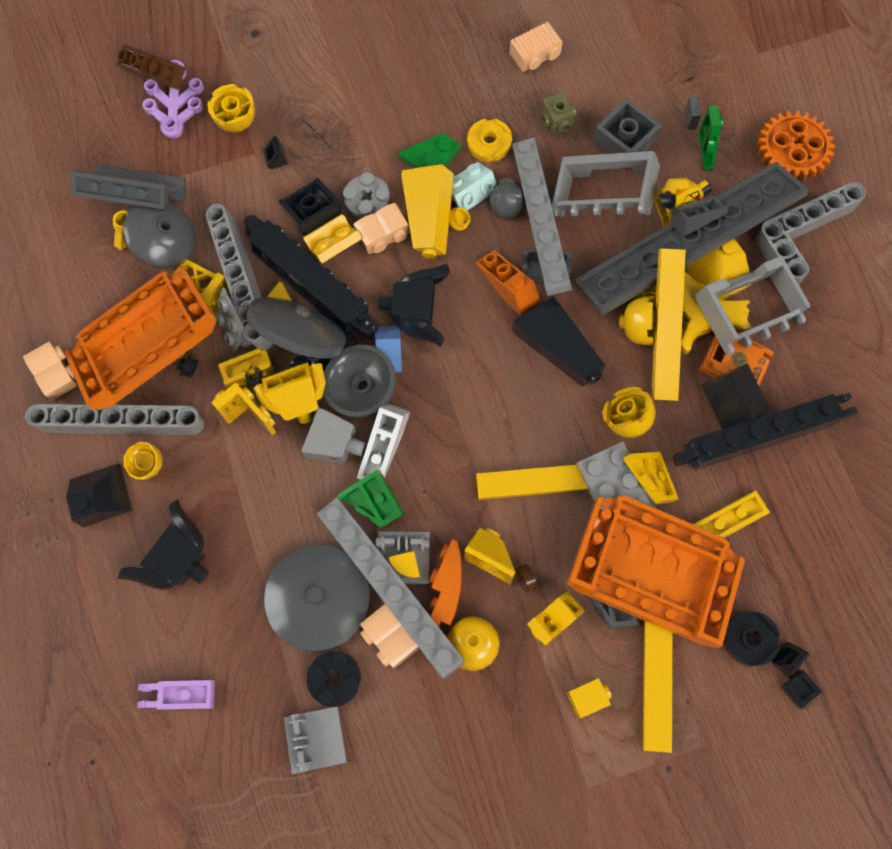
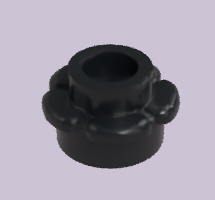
[177,354,199,378]

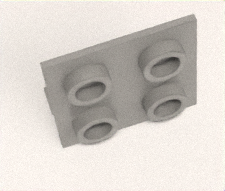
[214,287,251,354]
[376,532,430,584]
[284,707,347,774]

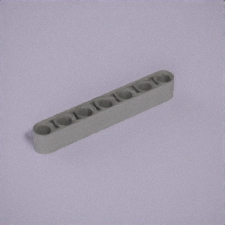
[206,203,274,350]
[25,404,205,435]

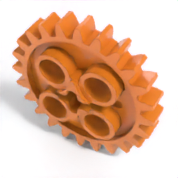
[756,110,836,181]

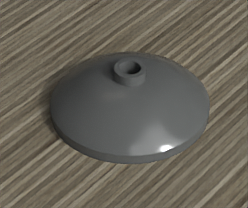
[123,202,196,268]
[324,345,396,418]

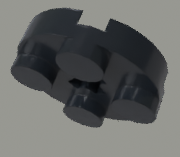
[723,611,780,667]
[307,651,362,707]

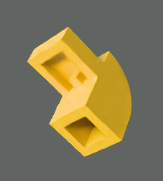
[527,591,585,645]

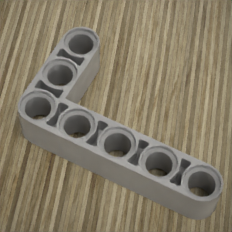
[755,182,866,285]

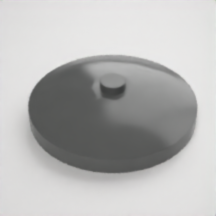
[246,297,346,358]
[264,545,371,652]

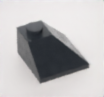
[66,463,133,527]

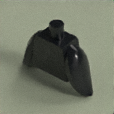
[378,263,450,347]
[117,499,209,590]

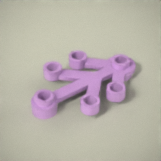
[142,60,204,139]

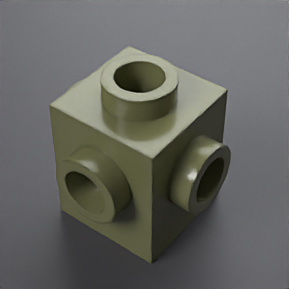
[541,92,576,135]

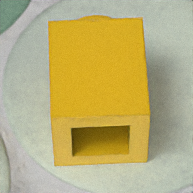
[566,678,612,719]

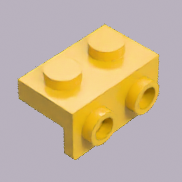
[218,349,275,389]

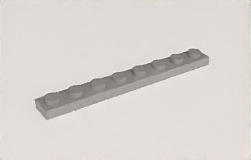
[512,137,572,296]
[317,498,466,679]

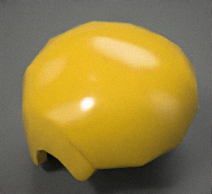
[124,442,163,480]

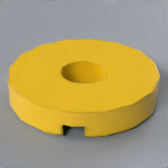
[467,119,512,162]

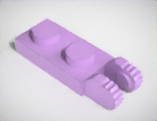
[137,680,215,710]

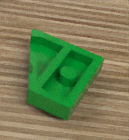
[698,105,723,171]
[398,133,461,169]
[336,470,405,527]

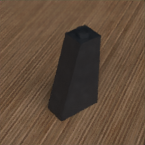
[512,296,605,386]

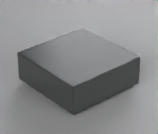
[685,96,701,130]

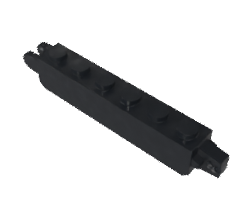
[244,214,378,339]
[672,393,859,470]

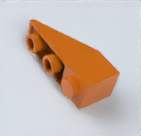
[475,250,541,316]

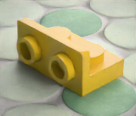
[303,214,362,263]

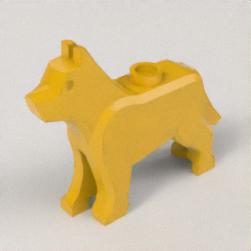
[631,272,752,355]

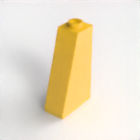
[401,164,454,259]

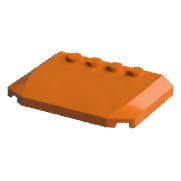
[64,266,217,410]
[567,496,745,648]

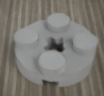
[343,172,390,219]

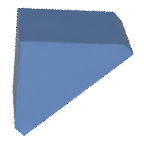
[375,326,402,373]

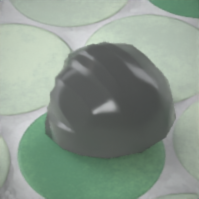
[489,177,525,219]

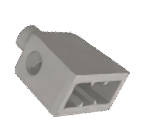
[301,407,366,464]

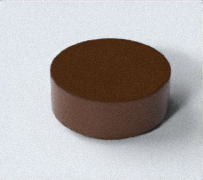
[516,564,537,592]

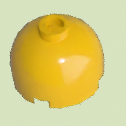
[207,84,256,133]
[619,296,656,345]
[602,387,656,438]
[447,616,500,672]

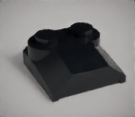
[279,177,343,235]

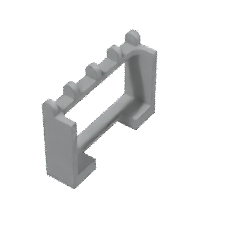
[552,151,660,218]
[694,256,811,355]

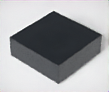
[780,669,822,709]

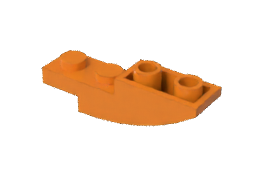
[428,539,462,628]

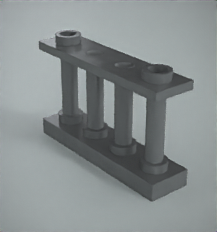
[71,164,186,210]

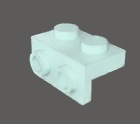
[451,162,497,211]

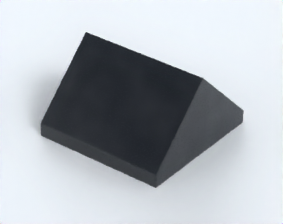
[701,363,769,429]

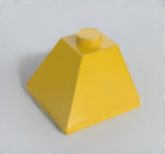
[685,239,752,300]
[465,528,515,585]

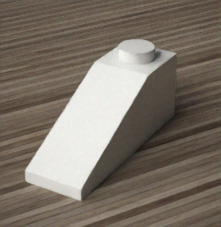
[357,403,410,479]

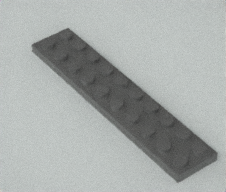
[574,162,808,316]

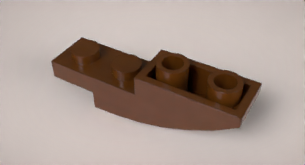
[117,44,186,90]

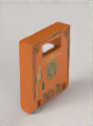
[699,333,774,386]

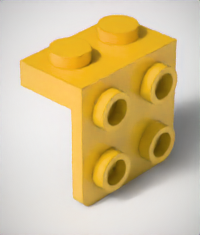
[211,383,276,435]

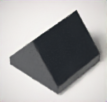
[263,136,289,169]
[771,642,810,678]

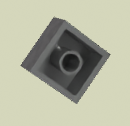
[592,98,662,170]

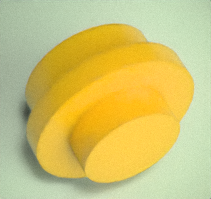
[449,207,470,231]

